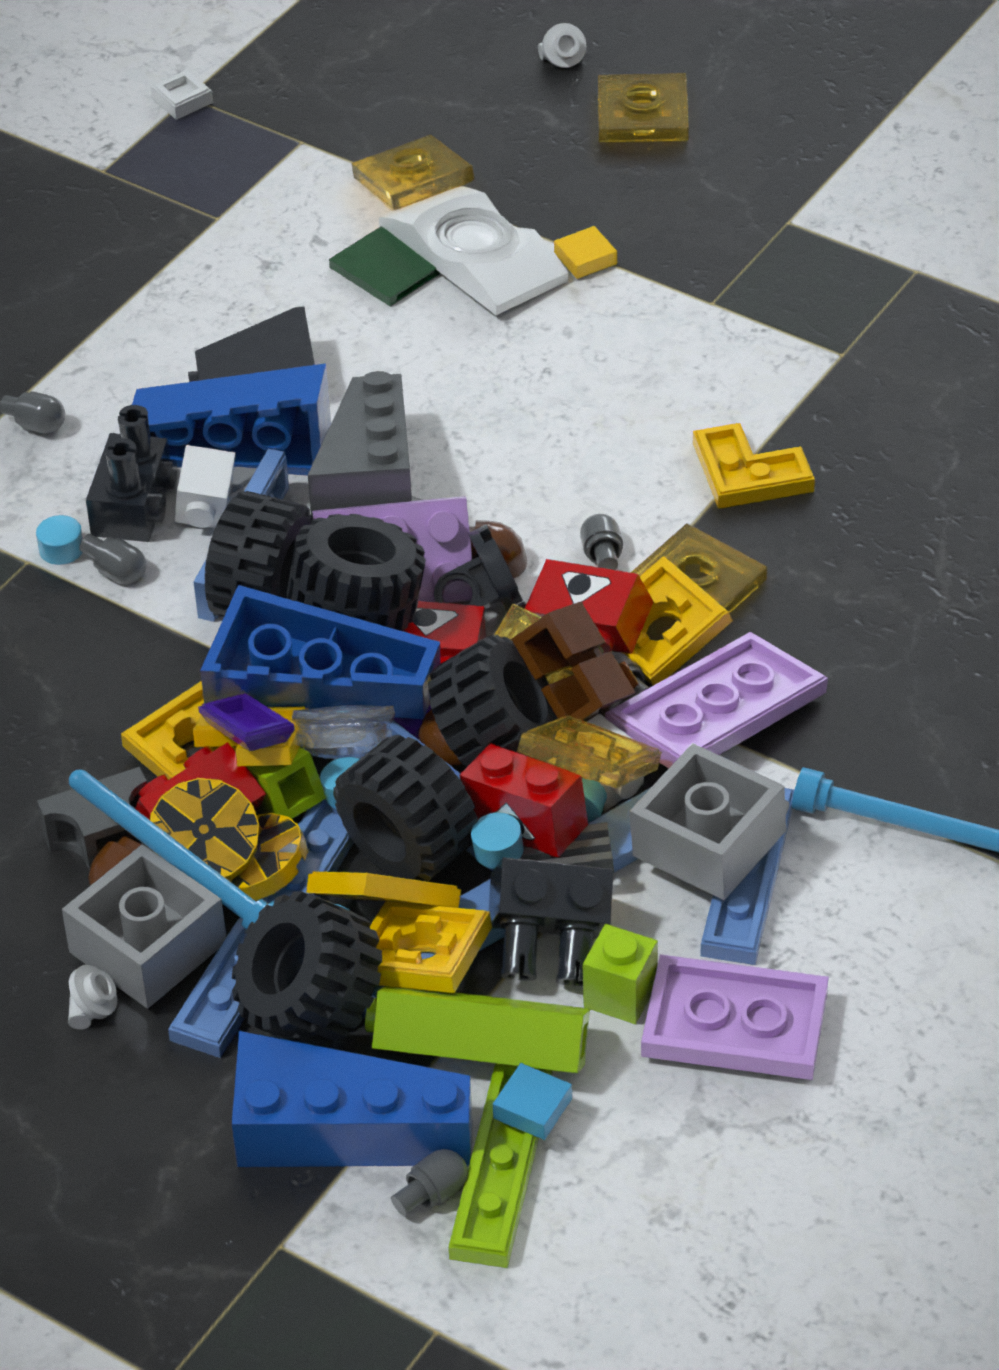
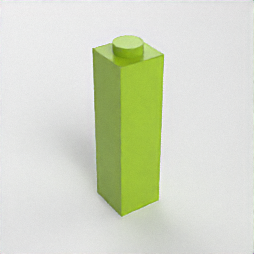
[365,986,590,1073]

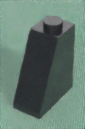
[188,306,315,382]

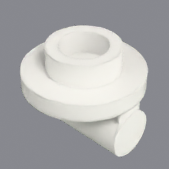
[538,23,586,68]
[68,965,117,1029]

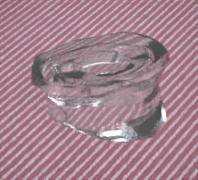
[292,705,396,759]

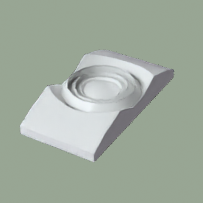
[379,185,568,315]

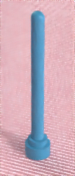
[792,767,999,852]
[69,769,274,929]

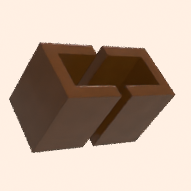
[511,601,635,731]

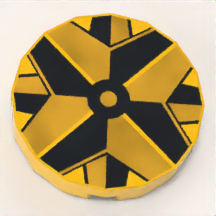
[150,778,259,881]
[230,813,308,901]

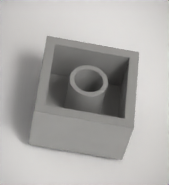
[629,743,786,900]
[62,844,226,1009]

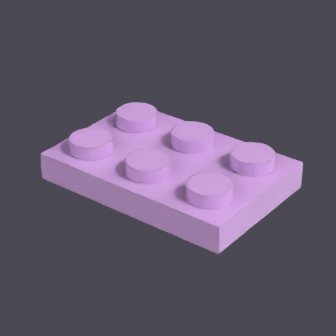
[312,496,473,603]
[641,954,829,1080]

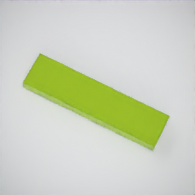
[448,1063,553,1268]

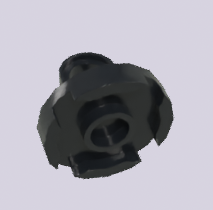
[434,524,528,624]

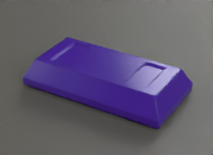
[198,693,295,751]

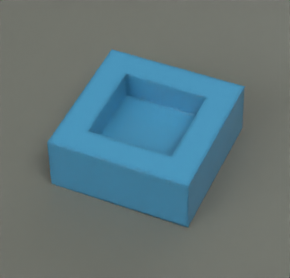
[492,1063,572,1140]

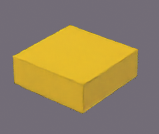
[554,226,617,279]

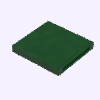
[329,226,441,307]

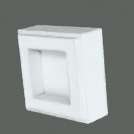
[151,70,213,120]

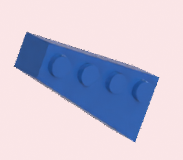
[132,364,331,476]
[200,585,441,719]
[232,1031,473,1167]

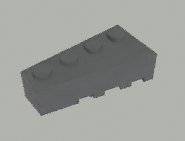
[308,371,412,517]

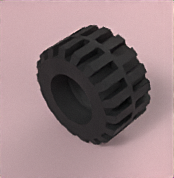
[204,491,313,617]
[287,514,426,631]
[428,635,563,768]
[333,735,478,882]
[232,891,382,1048]

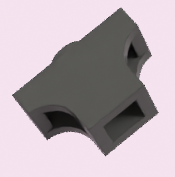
[37,767,147,871]

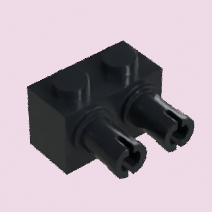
[86,405,177,542]
[488,857,614,986]

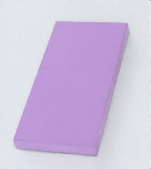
[605,632,828,768]

